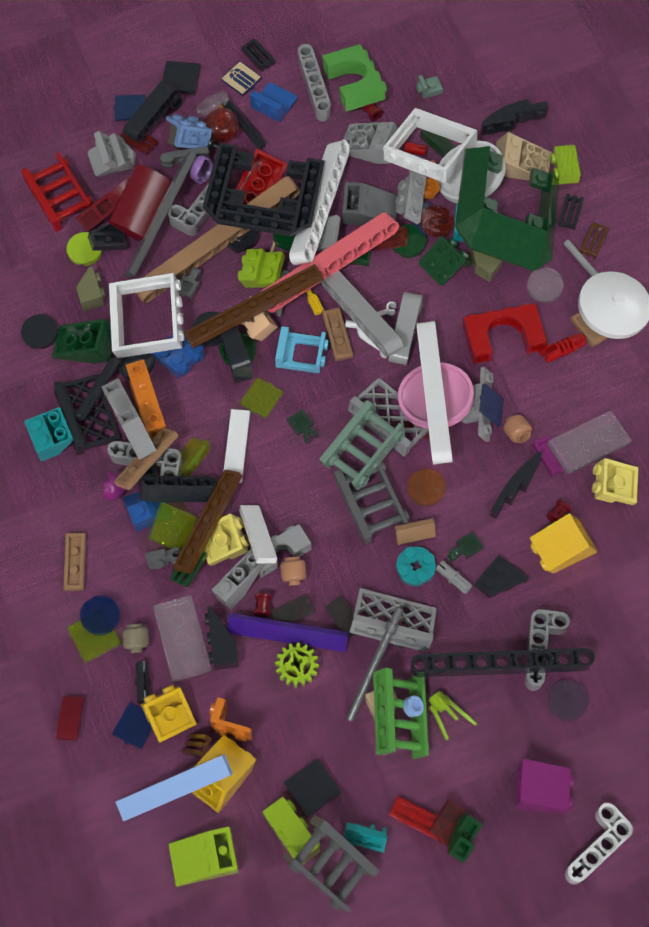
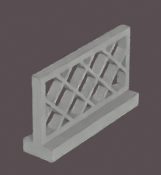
[348,378,429,457]
[350,588,437,653]

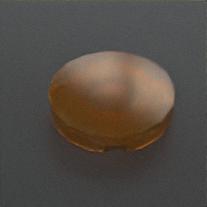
[407,469,446,507]

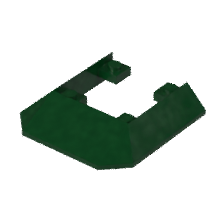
[455,146,559,271]

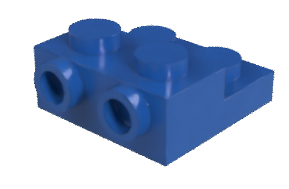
[152,334,205,379]

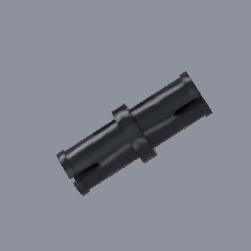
[135,661,151,704]

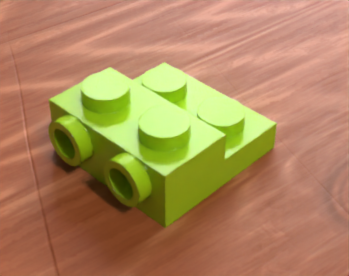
[238,249,285,288]

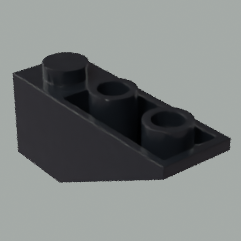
[204,606,239,670]

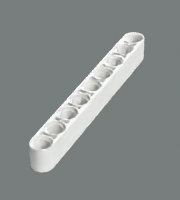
[289,140,350,265]
[416,321,453,465]

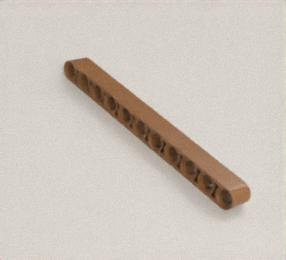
[136,176,300,303]

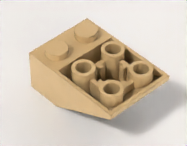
[496,132,552,180]

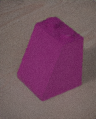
[516,759,574,814]

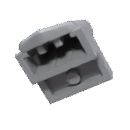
[88,130,136,177]

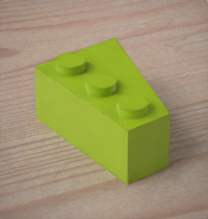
[262,797,321,865]

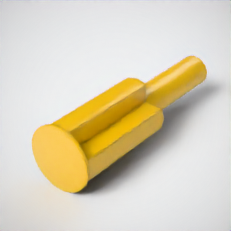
[306,289,324,315]

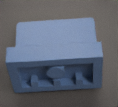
[166,114,212,148]

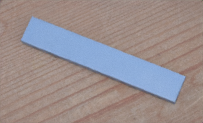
[115,754,233,821]

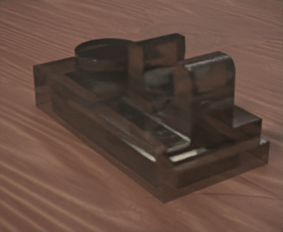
[271,595,315,623]
[325,596,356,639]

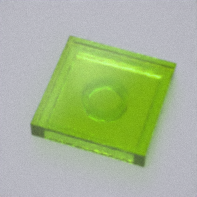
[148,502,197,552]
[67,609,121,663]

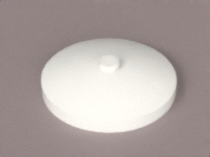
[439,141,506,203]
[578,271,649,339]

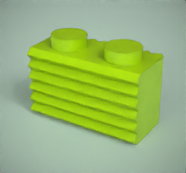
[550,145,581,185]

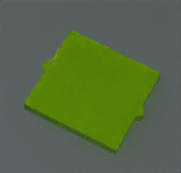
[240,377,283,419]

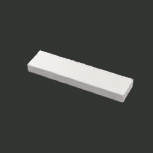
[224,409,250,483]
[239,505,277,563]

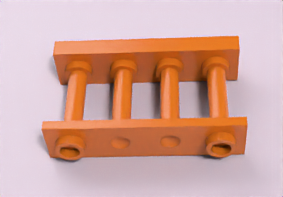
[126,360,166,440]

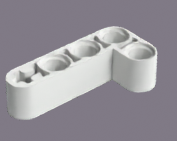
[565,803,633,884]

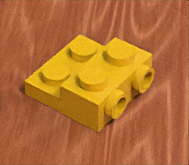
[141,685,197,743]

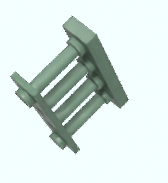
[319,400,406,491]

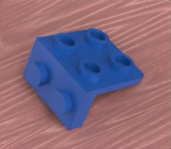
[250,83,297,123]

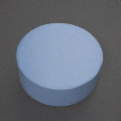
[403,695,424,717]

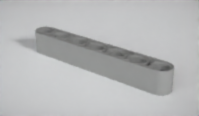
[321,270,403,357]

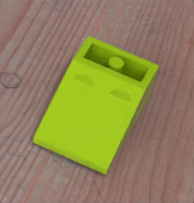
[169,827,239,887]

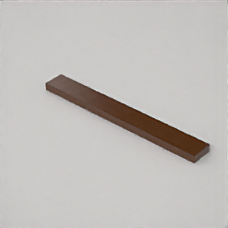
[184,264,324,348]

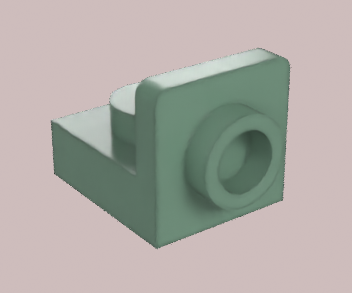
[416,75,443,99]

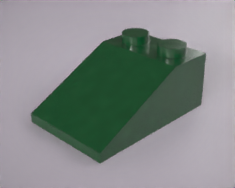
[52,319,112,364]

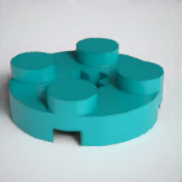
[396,547,436,586]

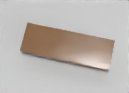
[322,307,353,362]
[63,533,86,591]

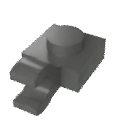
[179,267,202,300]
[145,547,180,570]

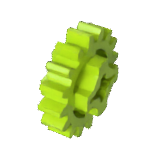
[275,643,319,688]

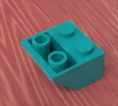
[24,407,73,462]

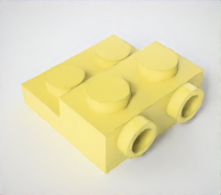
[592,458,638,505]
[204,513,250,566]

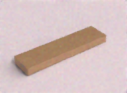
[114,428,178,490]

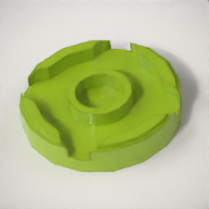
[67,232,102,266]

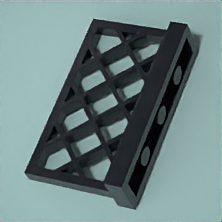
[53,375,120,455]

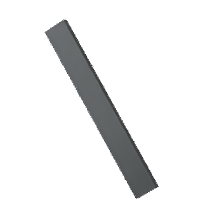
[124,151,196,279]

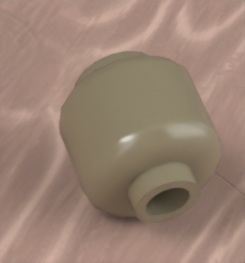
[122,624,149,653]

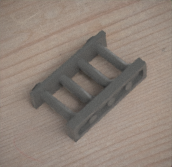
[334,461,410,545]
[283,815,379,913]

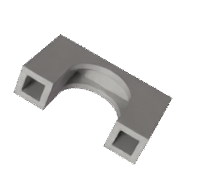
[102,378,157,460]

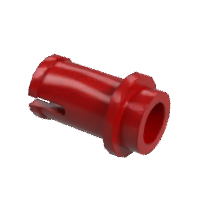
[404,141,426,156]

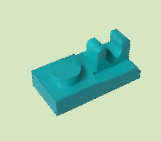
[344,822,388,853]

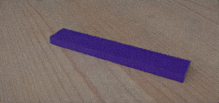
[228,613,349,652]

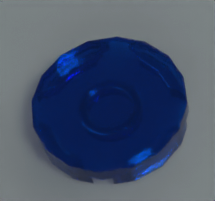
[80,596,120,635]

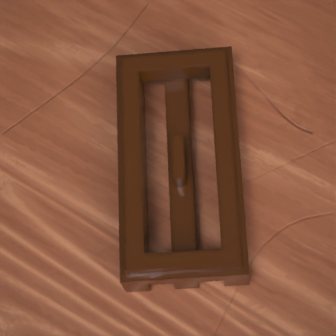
[579,222,610,260]
[181,733,212,757]

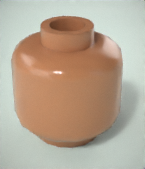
[503,415,532,443]
[280,557,307,586]

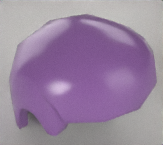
[189,155,213,184]

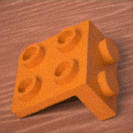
[209,697,253,742]

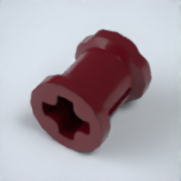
[361,103,383,122]
[546,500,572,523]
[253,593,272,617]

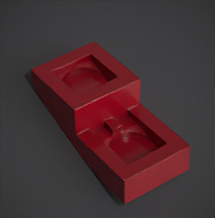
[56,696,84,741]

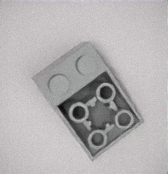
[343,122,398,164]

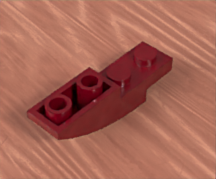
[76,177,130,232]

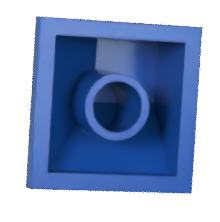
[123,491,172,532]

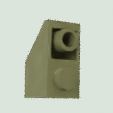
[470,249,503,282]
[76,266,106,311]

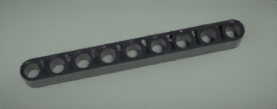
[410,648,595,677]

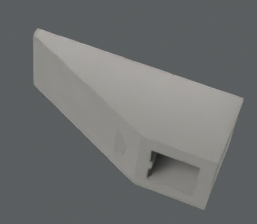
[212,548,265,610]

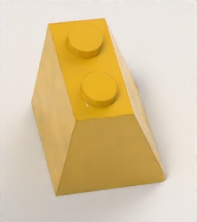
[530,513,598,574]
[192,735,256,814]

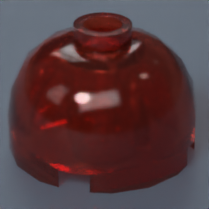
[205,107,239,143]

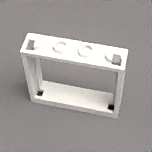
[383,108,477,183]
[109,273,184,358]

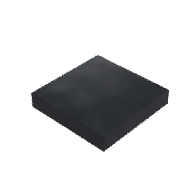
[162,60,200,95]
[284,758,342,818]

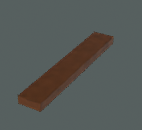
[173,470,243,574]

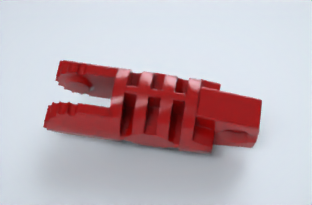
[539,333,586,363]

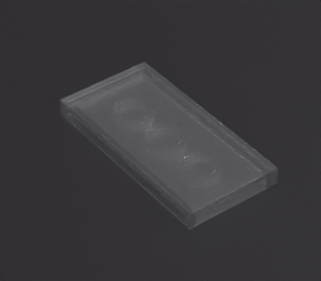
[547,411,632,474]
[153,595,212,682]

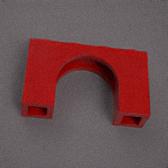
[462,303,547,364]

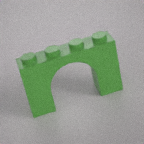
[322,44,387,112]

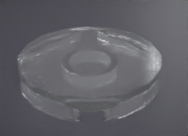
[196,91,229,116]
[527,268,564,302]

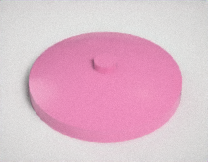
[398,363,474,429]

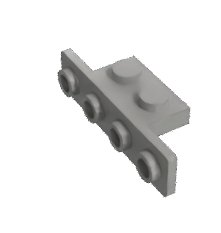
[395,170,426,224]
[462,367,494,442]

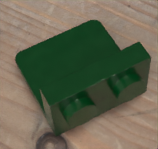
[419,236,473,286]

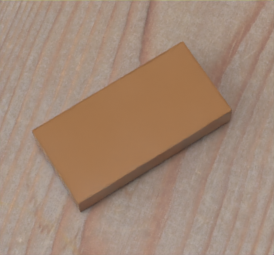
[570,312,607,347]
[395,518,436,545]

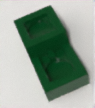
[447,812,483,863]

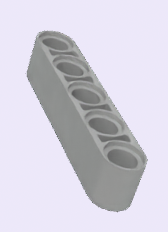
[298,44,331,121]

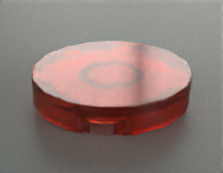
[419,205,454,237]

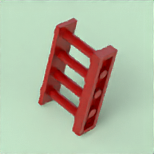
[21,152,94,232]

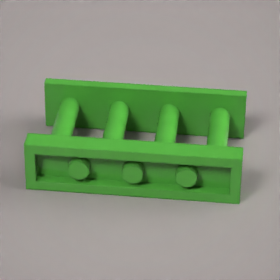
[373,668,429,759]

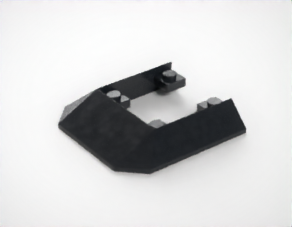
[203,143,325,236]

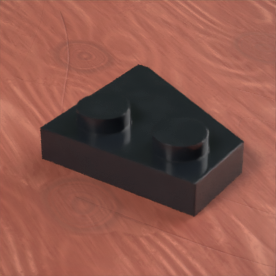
[88,224,128,251]
[474,555,529,598]

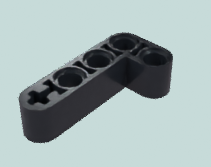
[123,81,183,143]
[214,313,253,384]
[138,466,216,502]

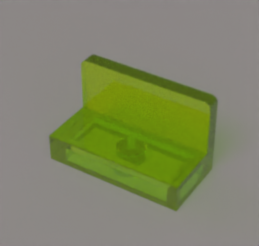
[172,437,211,476]

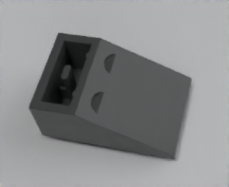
[342,182,398,225]

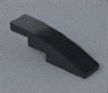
[490,452,542,519]

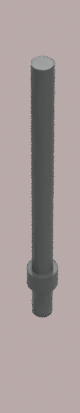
[346,606,403,722]

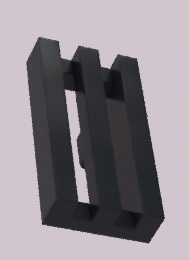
[241,38,275,72]
[558,193,584,230]

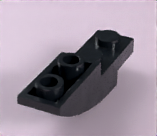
[480,99,548,136]

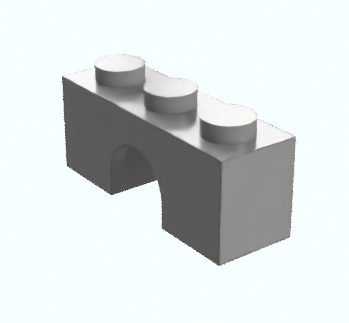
[259,524,312,578]

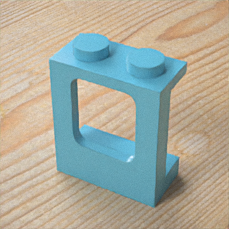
[275,326,329,373]

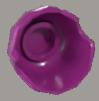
[103,469,125,501]

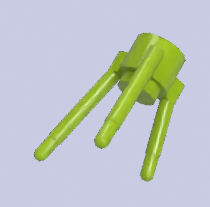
[429,691,477,740]

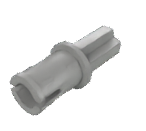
[436,560,472,594]

